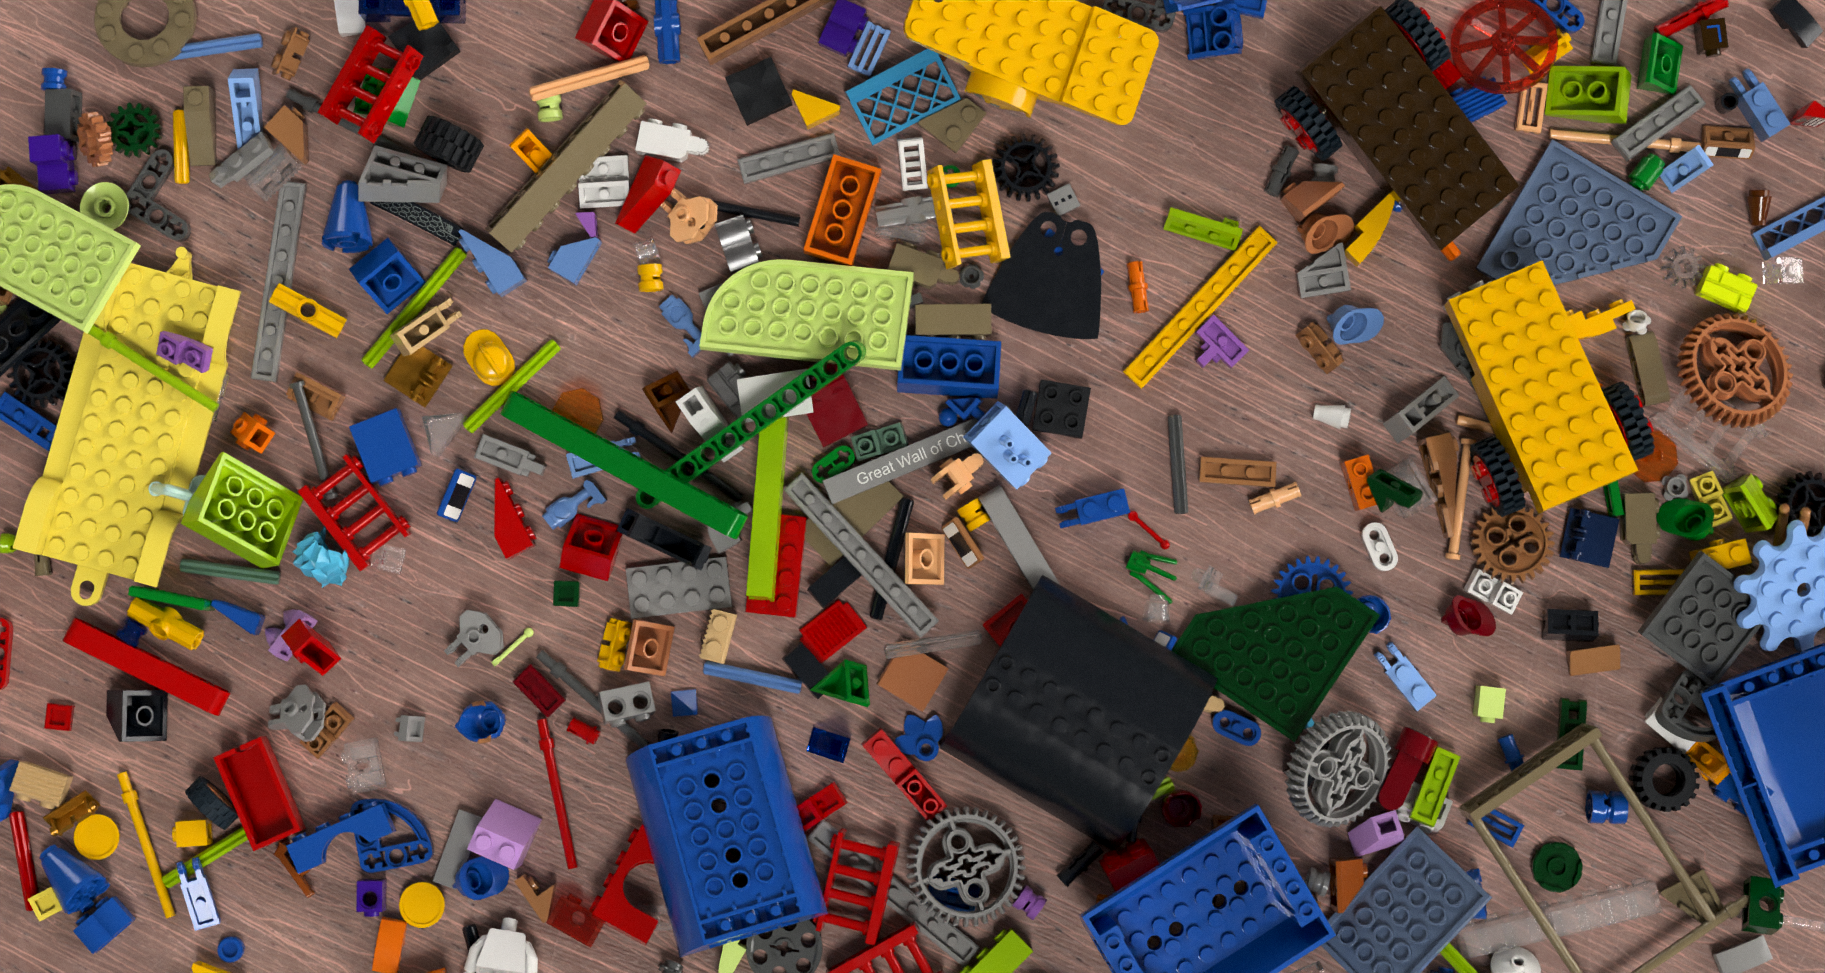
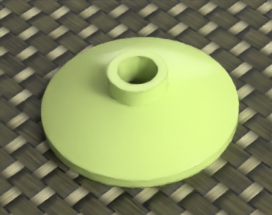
[80,182,129,230]

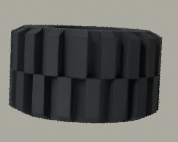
[414,116,484,173]
[1629,747,1700,812]

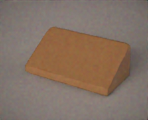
[1566,644,1620,676]

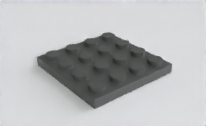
[1637,550,1762,686]

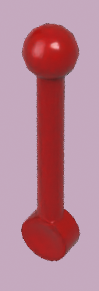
[1128,511,1170,550]

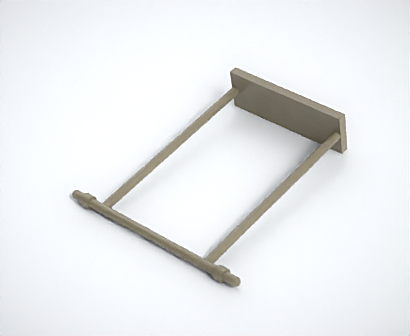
[1458,723,1749,973]

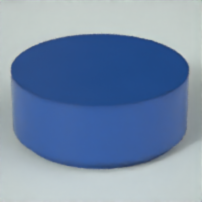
[217,936,245,963]

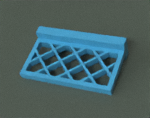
[844,48,961,146]

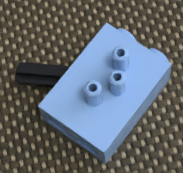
[963,389,1051,489]

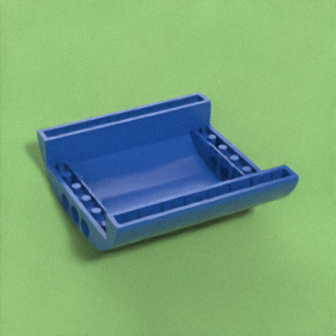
[1700,643,1825,888]

